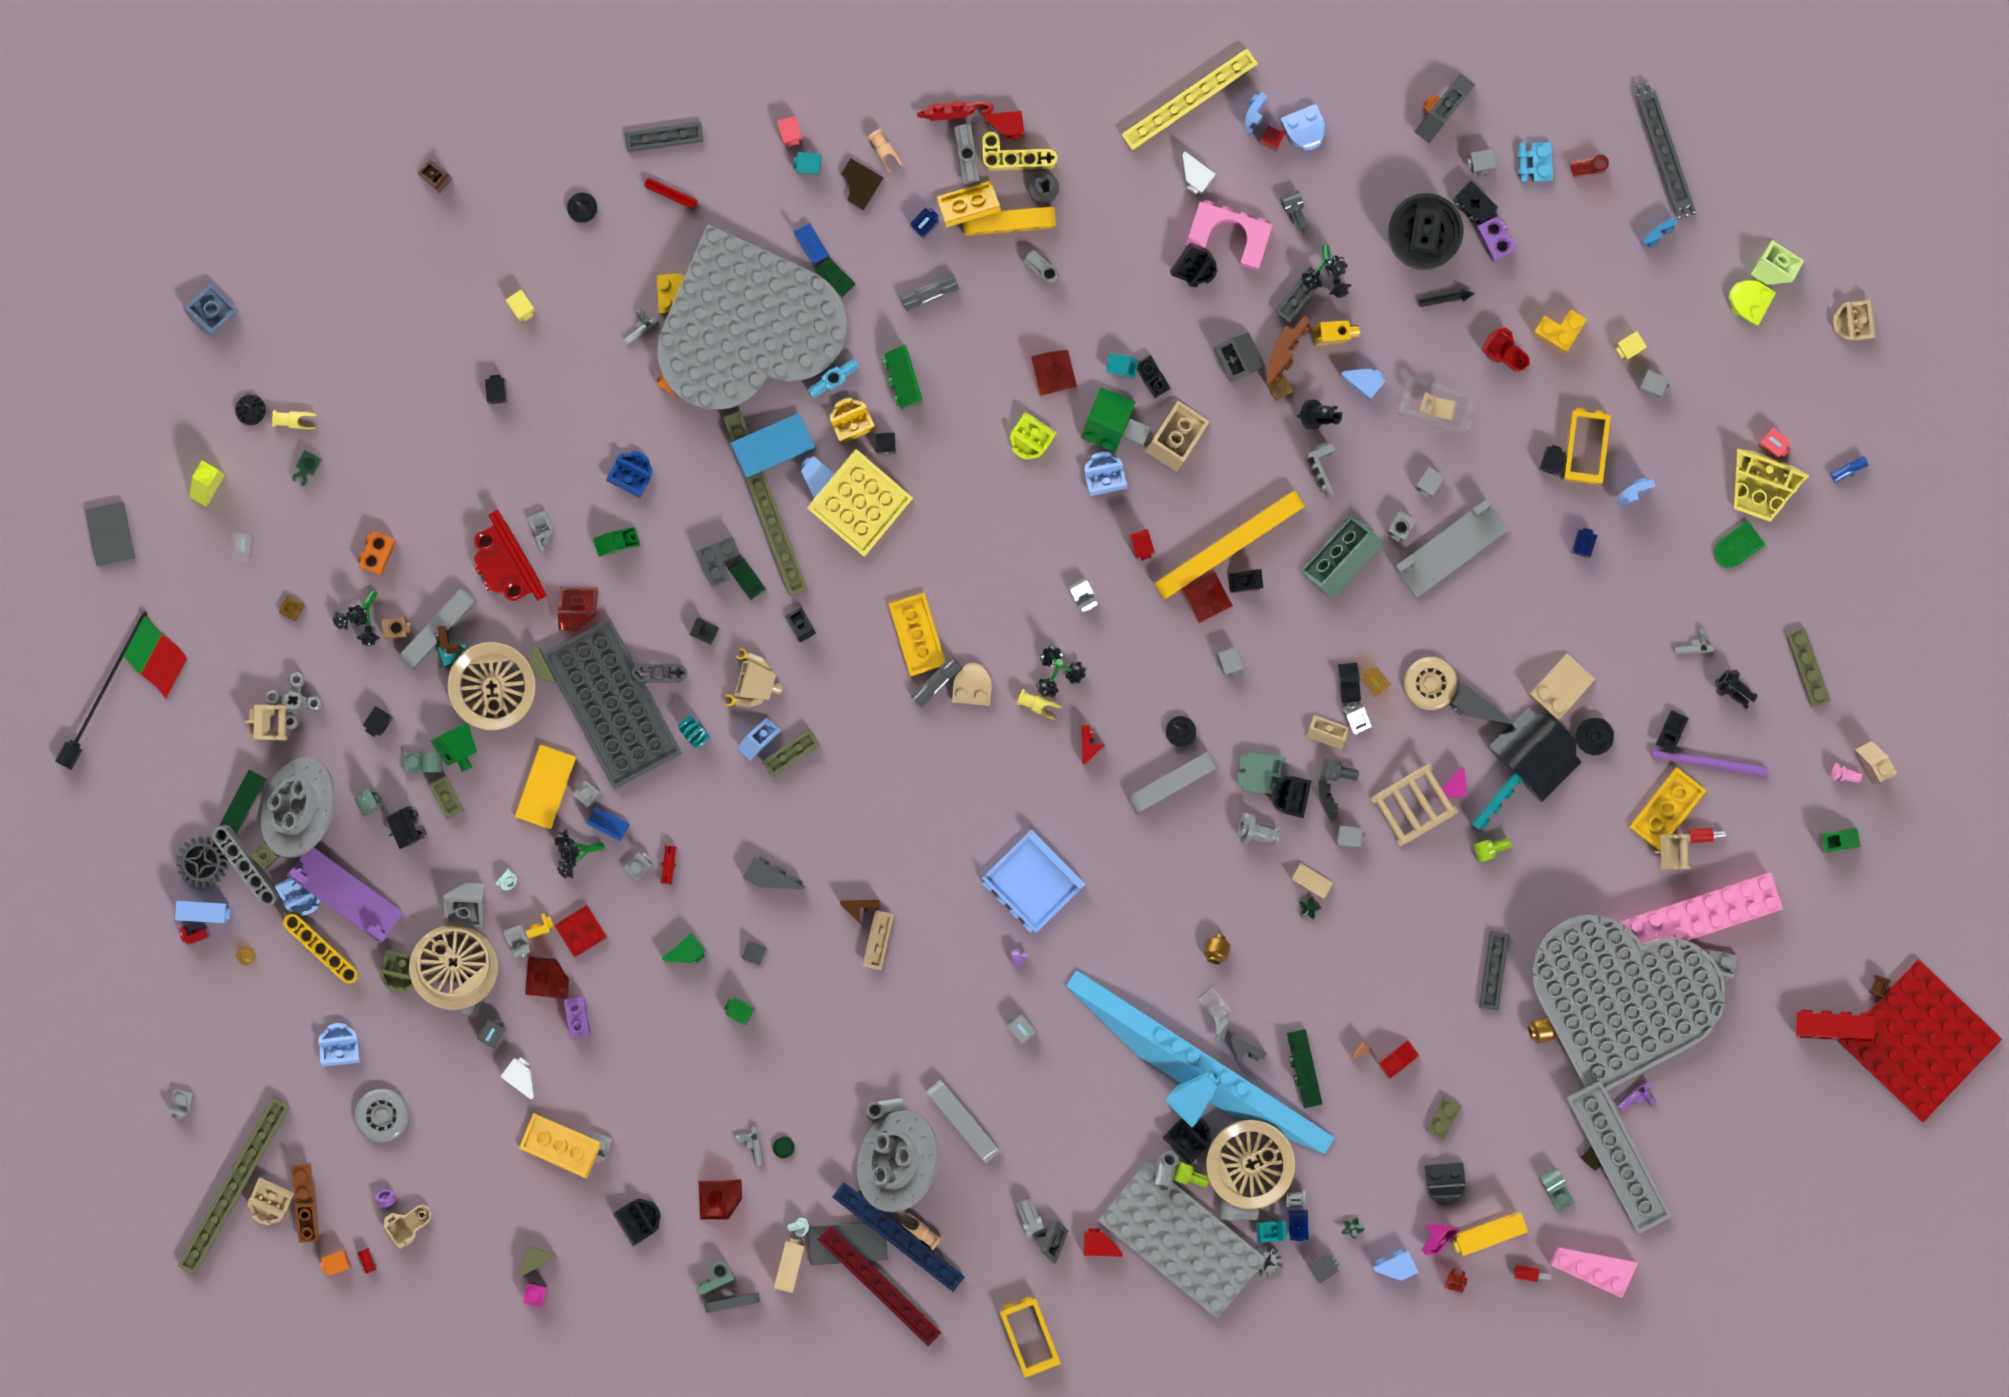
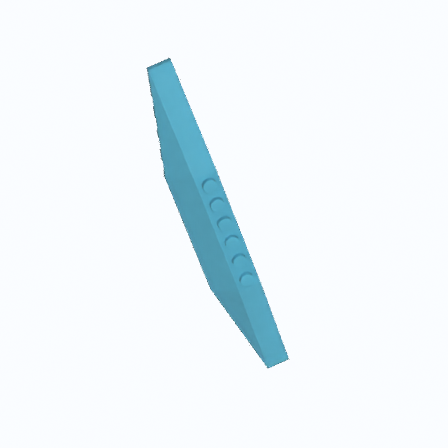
[1066,970,1335,1154]

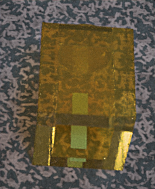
[1361,667,1391,697]

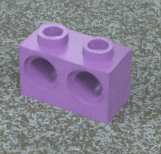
[1476,216,1516,262]
[564,997,591,1038]

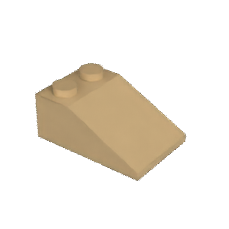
[1145,401,1210,472]
[1528,653,1595,721]

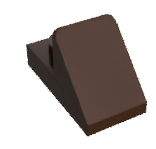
[840,900,879,923]

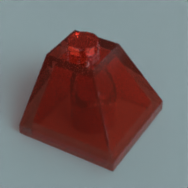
[1031,350,1077,396]
[1181,572,1233,624]
[557,587,599,630]
[525,956,569,998]
[698,1179,742,1220]

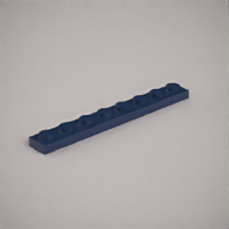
[832,1182,965,1292]

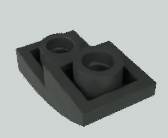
[1318,780,1338,819]

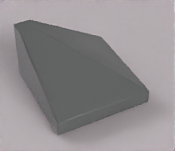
[742,940,767,966]

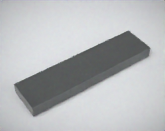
[625,122,704,152]
[1479,931,1509,1010]

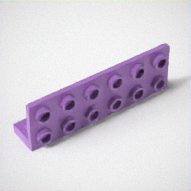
[287,847,403,944]

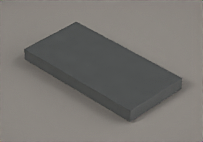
[808,1222,888,1266]

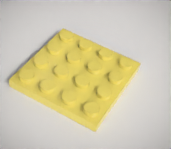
[807,449,913,557]

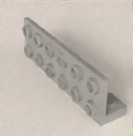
[1394,498,1508,598]

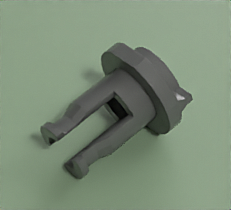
[1029,173,1060,204]

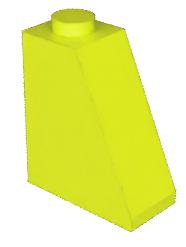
[189,461,225,507]

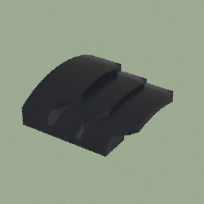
[1487,708,1582,802]

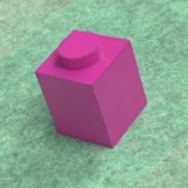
[523,1283,548,1307]

